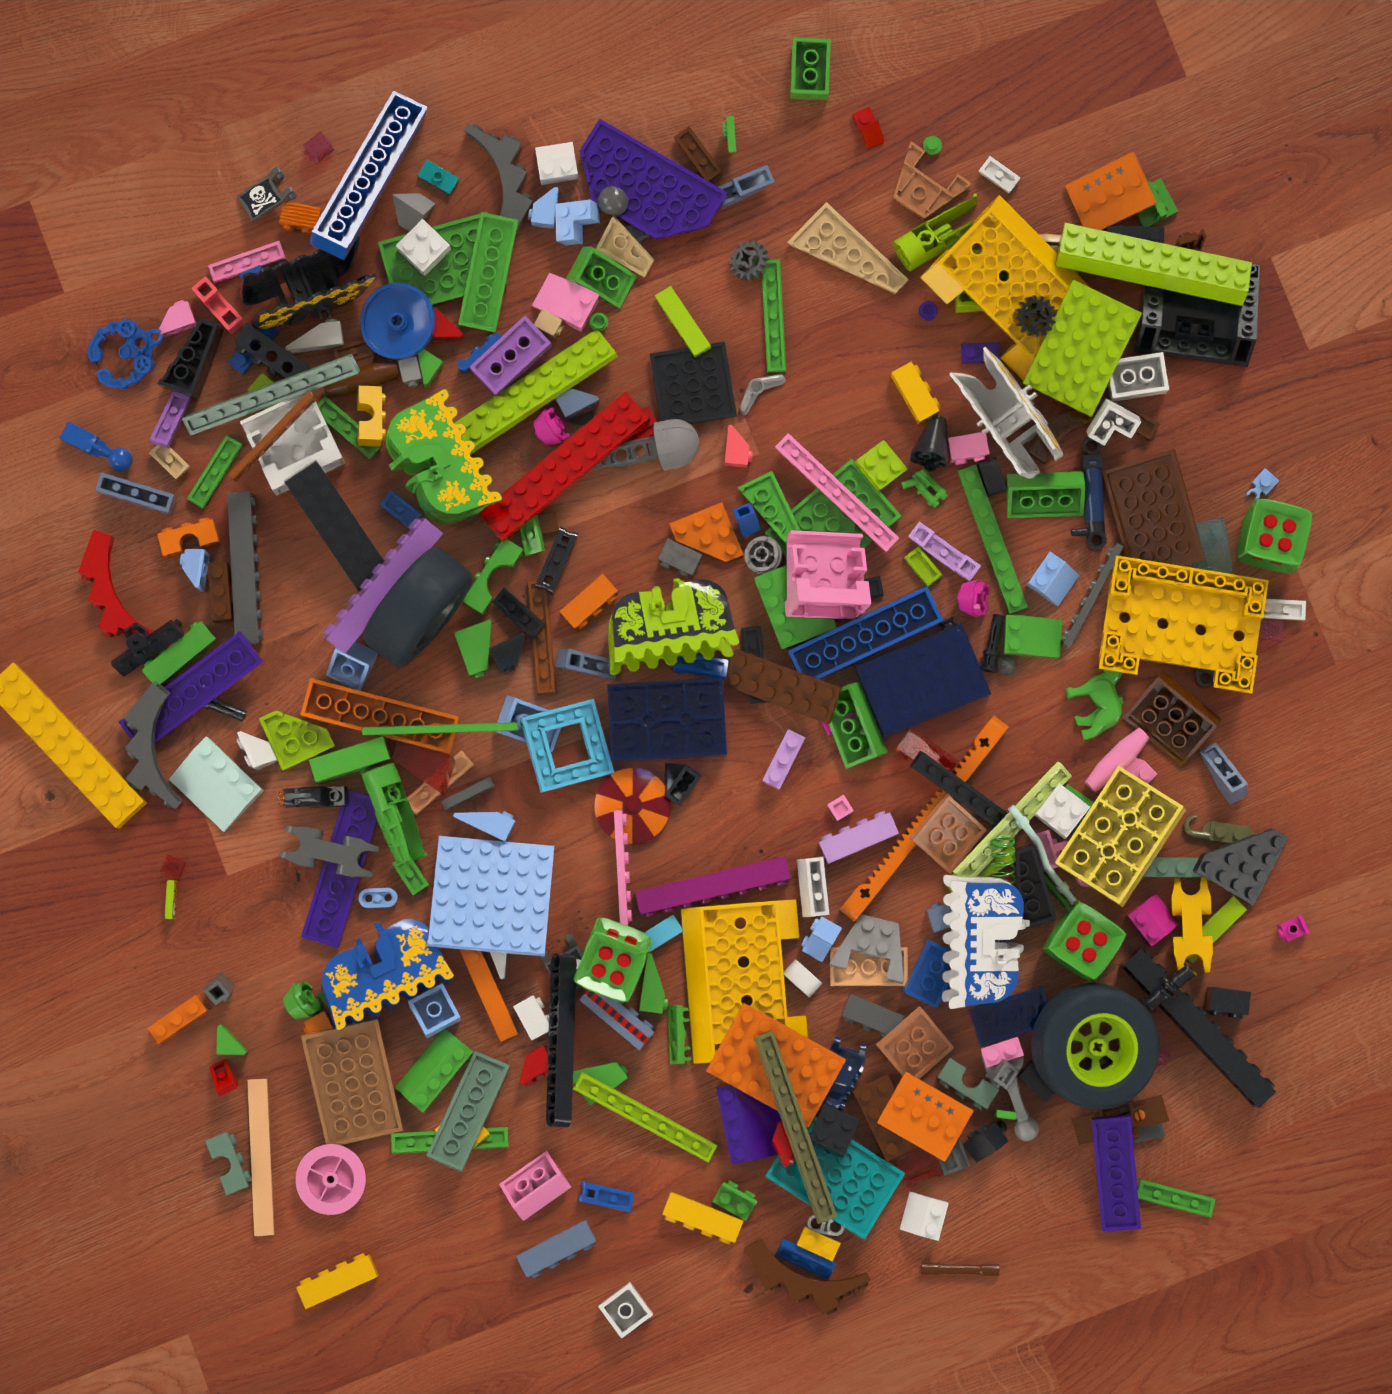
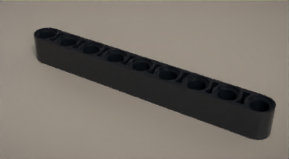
[546,953,577,1128]

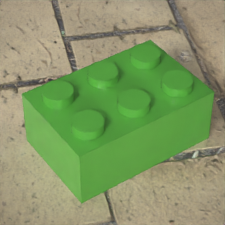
[790,37,831,101]

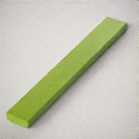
[573,1072,718,1162]

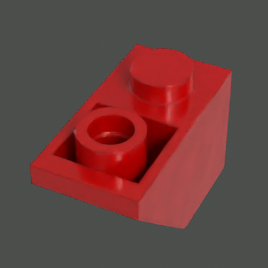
[519,1045,548,1086]
[772,1121,795,1168]

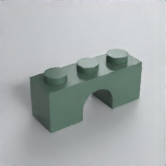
[937,1058,999,1110]
[205,1132,252,1195]

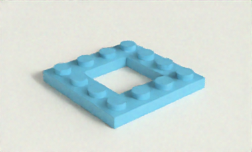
[520,699,614,793]

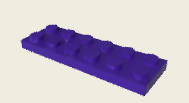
[1092,1115,1141,1232]

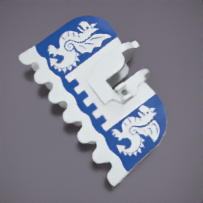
[942,875,1030,1009]

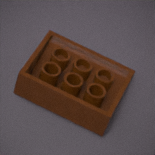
[1123,670,1222,767]

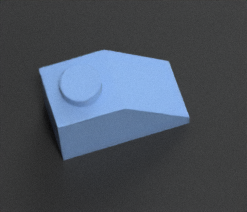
[528,187,559,229]

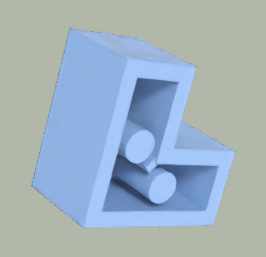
[555,200,600,246]
[800,917,842,962]

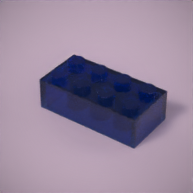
[967,986,1048,1047]

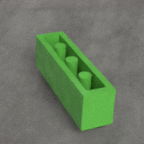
[142,621,218,686]

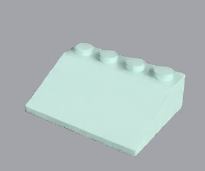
[169,736,264,832]

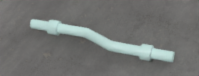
[1008,805,1077,905]

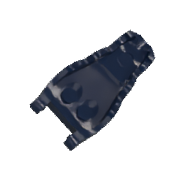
[823,1037,867,1111]

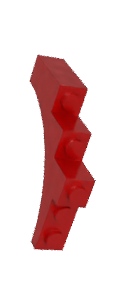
[78,530,154,638]

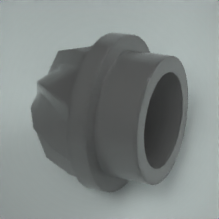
[998,656,1017,675]

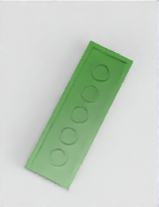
[458,212,518,333]

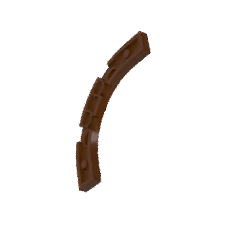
[1029,402,1160,464]

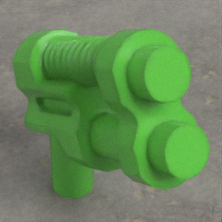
[901,469,948,508]

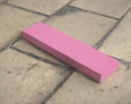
[208,241,286,284]

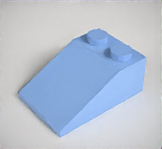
[496,695,561,752]

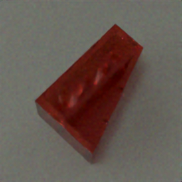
[392,741,456,797]

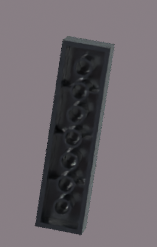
[284,459,384,592]

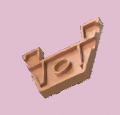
[893,141,972,220]

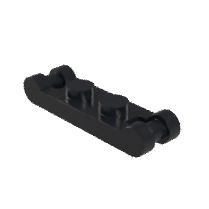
[535,526,579,595]

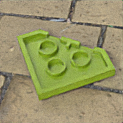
[259,711,336,771]

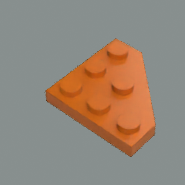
[669,502,744,563]

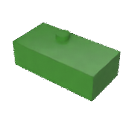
[309,736,393,784]

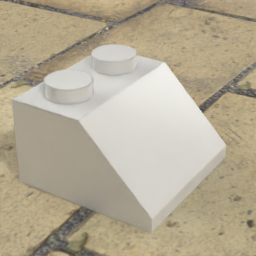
[535,142,578,185]
[900,1191,949,1241]

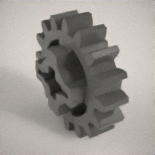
[728,240,770,282]

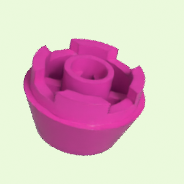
[534,407,570,446]
[957,579,990,618]

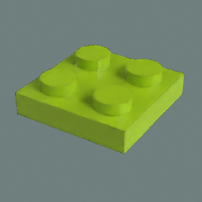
[854,440,907,492]

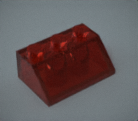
[896,728,959,771]

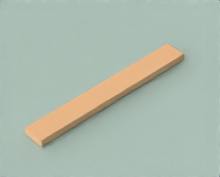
[247,1079,275,1236]

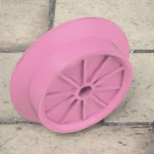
[296,1144,366,1215]

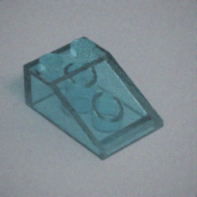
[1192,517,1234,574]

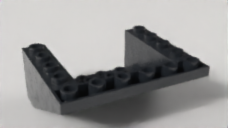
[1135,264,1260,367]

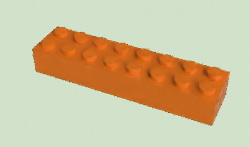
[300,678,461,756]

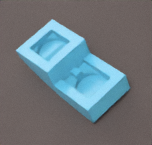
[645,915,683,953]

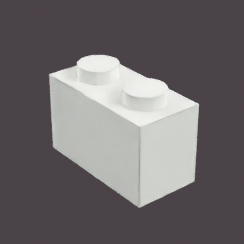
[513,995,549,1040]

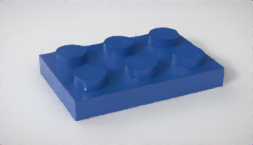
[902,939,951,1009]

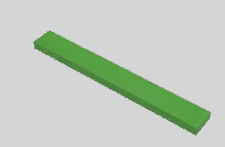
[362,722,519,736]

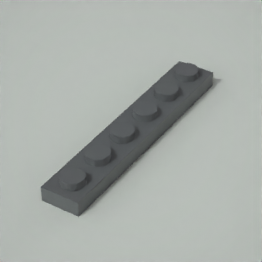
[1061,543,1124,649]

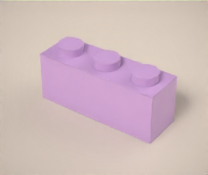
[762,729,805,790]

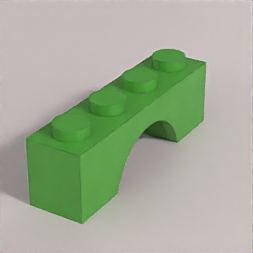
[463,539,524,615]

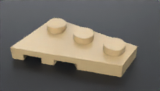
[596,216,655,278]

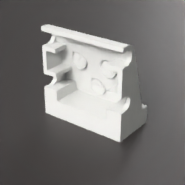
[240,391,345,495]

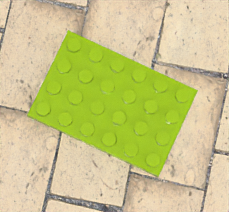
[1022,280,1142,417]

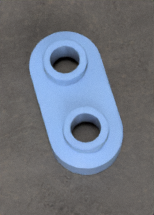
[359,888,398,908]

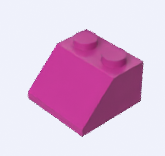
[1125,893,1180,947]

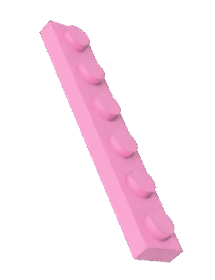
[614,809,632,926]

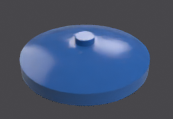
[360,283,436,360]

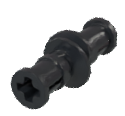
[1142,962,1197,1013]

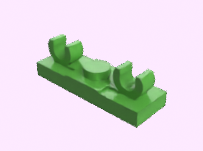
[667,1005,691,1064]

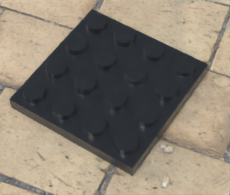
[650,341,737,424]

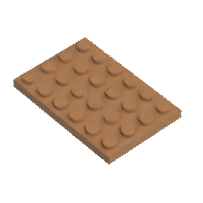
[301,1018,403,1145]

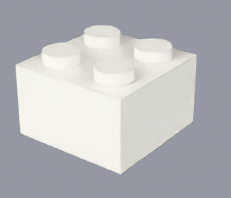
[396,219,451,277]
[1034,783,1090,839]
[598,1282,653,1339]

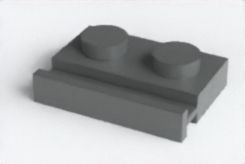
[937,1138,971,1176]

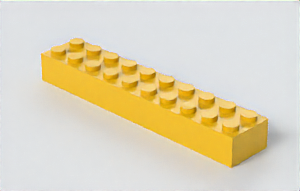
[0,662,148,829]

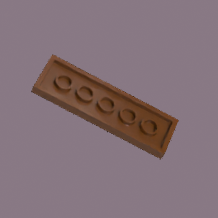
[724,649,842,724]

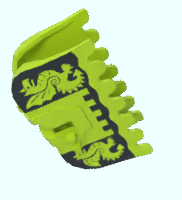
[607,578,739,675]

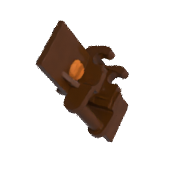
[1071,1094,1169,1145]

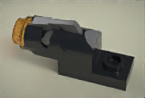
[278,786,348,808]

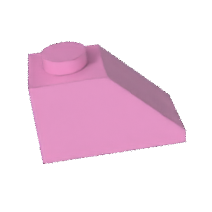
[159,300,197,338]

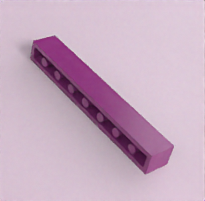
[635,856,791,917]

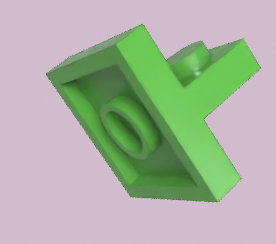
[1136,178,1178,227]

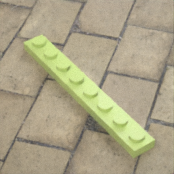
[953,762,1071,877]

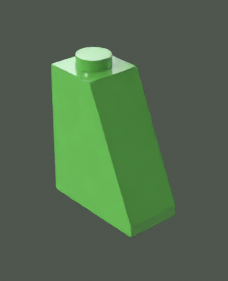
[454,620,493,679]
[573,1062,629,1105]

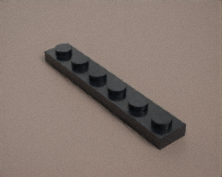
[910,750,1008,827]

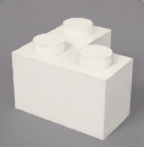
[1086,398,1141,446]

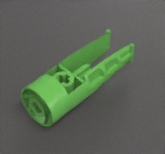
[361,763,428,867]

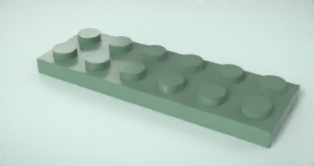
[426,1051,510,1172]

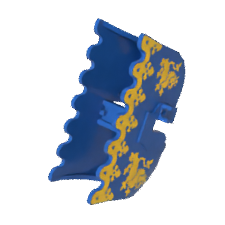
[322,919,454,1031]

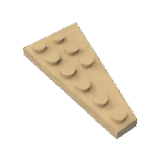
[787,202,909,294]

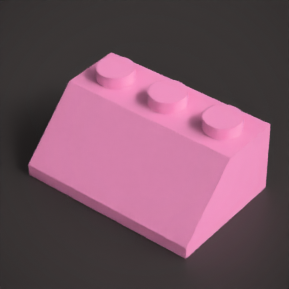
[499,1151,571,1221]

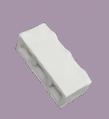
[797,857,829,917]

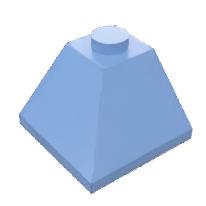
[180,549,210,592]

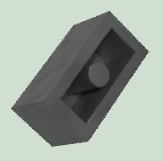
[658,539,702,578]

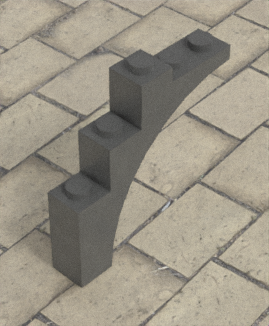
[464,124,533,237]
[124,681,183,809]

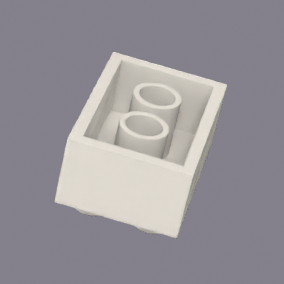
[1107,352,1169,402]

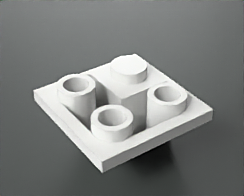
[236,731,278,771]

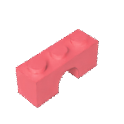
[191,276,245,335]

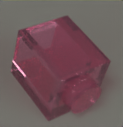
[303,131,334,164]

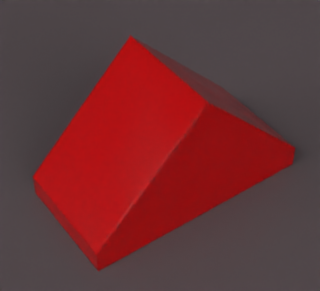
[433,308,464,341]

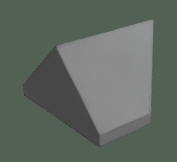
[392,193,436,232]

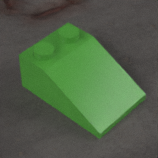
[566,246,637,309]
[1003,615,1062,658]

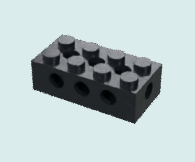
[233,323,311,379]

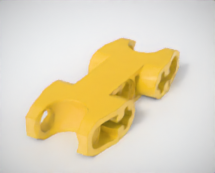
[1171,877,1213,973]

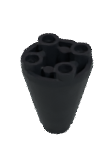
[910,415,948,471]

